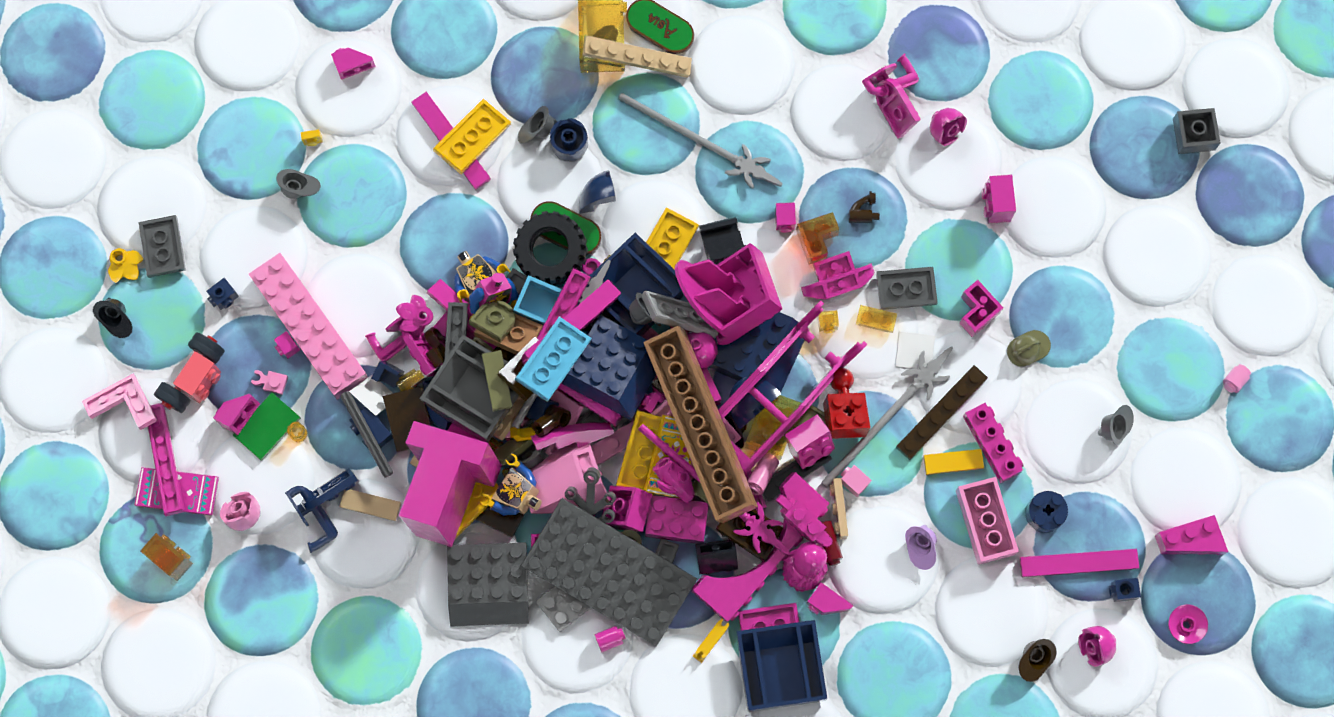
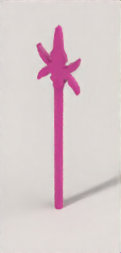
[638,424,790,555]

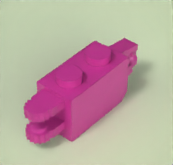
[775,494,832,547]

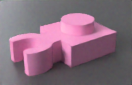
[251,370,288,395]

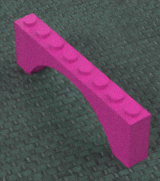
[691,472,830,622]

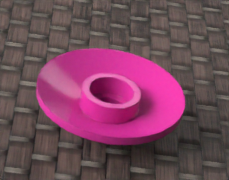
[1168,604,1208,644]

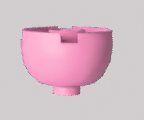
[220,492,260,531]

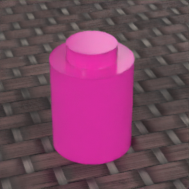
[594,626,626,653]

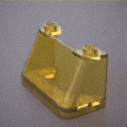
[578,0,627,73]

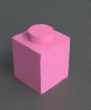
[841,465,872,497]

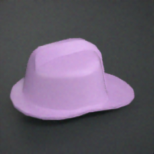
[905,525,937,570]

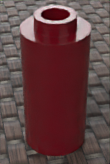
[822,521,843,566]

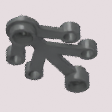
[565,467,616,523]

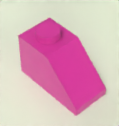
[331,47,376,80]
[213,394,260,435]
[806,582,853,615]

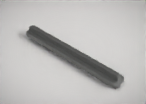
[340,391,393,478]

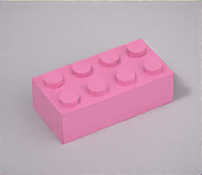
[956,477,1019,565]

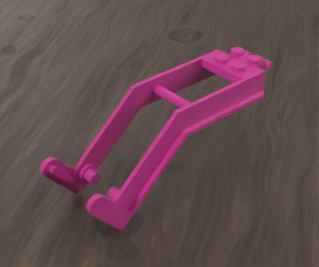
[689,300,867,475]

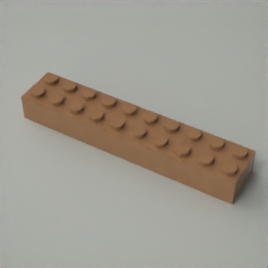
[644,326,758,523]

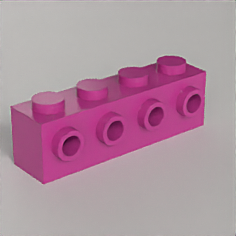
[963,402,1023,484]

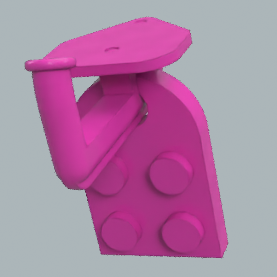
[862,53,921,139]
[365,313,443,377]

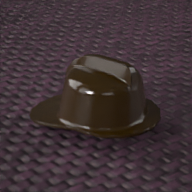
[1018,639,1057,682]

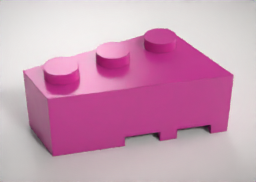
[1155,515,1228,555]

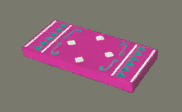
[135,467,219,516]

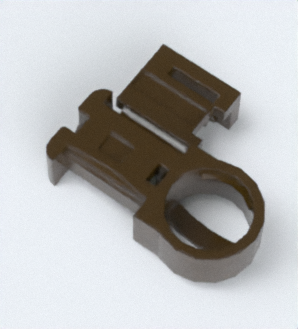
[424,327,446,368]

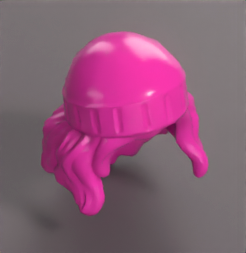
[782,541,828,592]

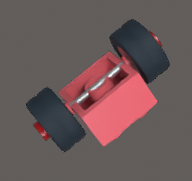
[153,332,225,413]

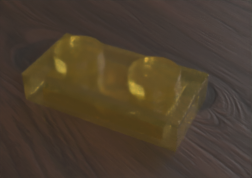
[855,305,897,333]

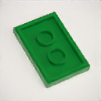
[233,393,301,461]

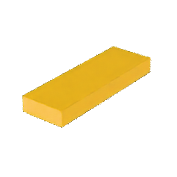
[923,449,984,475]

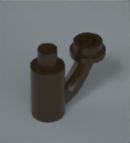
[849,191,880,223]

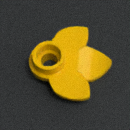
[108,248,143,283]

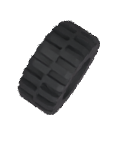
[513,211,588,286]

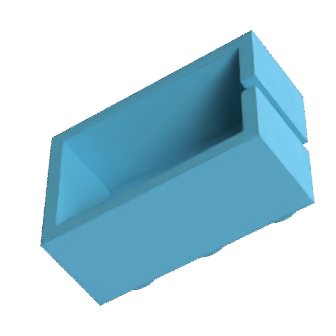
[513,275,581,326]

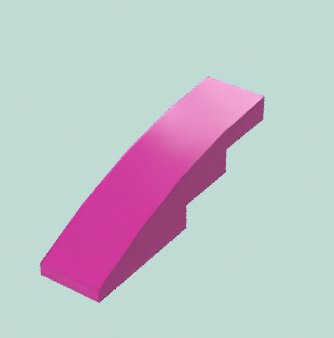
[530,423,614,451]

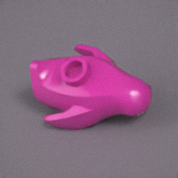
[652,457,695,502]

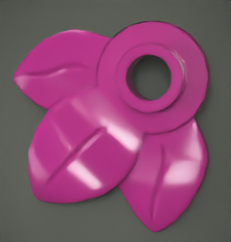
[396,295,433,332]

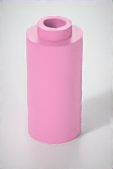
[747,453,779,495]

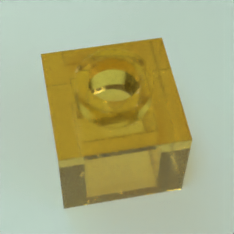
[817,310,839,334]

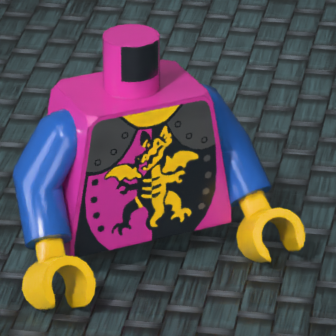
[469,273,519,320]

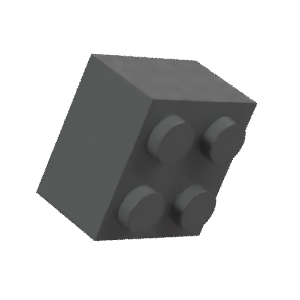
[1173,108,1221,154]

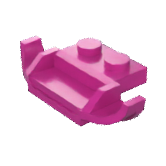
[801,251,875,299]

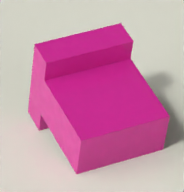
[399,421,502,547]

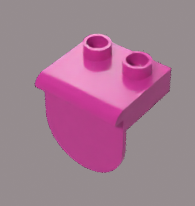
[675,243,783,345]

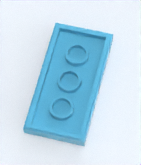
[515,316,592,402]

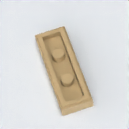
[339,489,401,521]

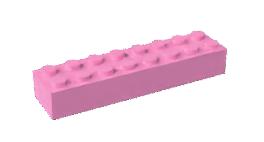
[249,253,368,400]

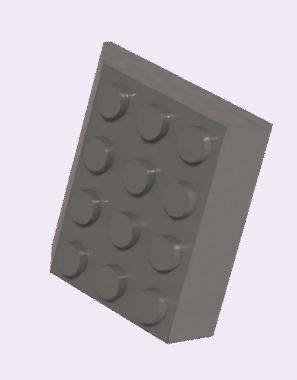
[420,334,519,443]
[447,542,529,627]

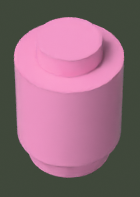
[1223,364,1251,393]

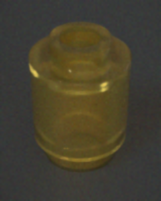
[396,368,424,391]

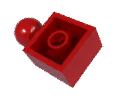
[823,368,870,439]

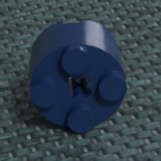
[550,118,588,162]
[1025,491,1068,533]

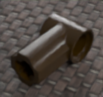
[532,404,571,437]

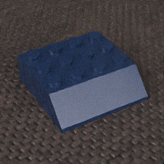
[586,232,685,337]
[708,312,805,398]
[562,315,656,420]
[736,620,828,712]

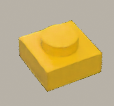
[300,129,323,146]

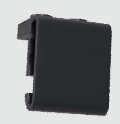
[699,217,746,265]

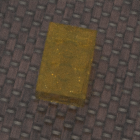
[745,395,801,461]

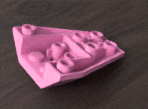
[529,442,611,514]

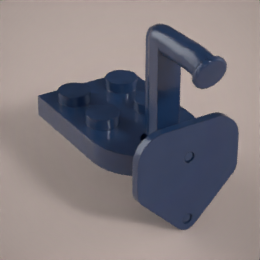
[285,468,358,553]

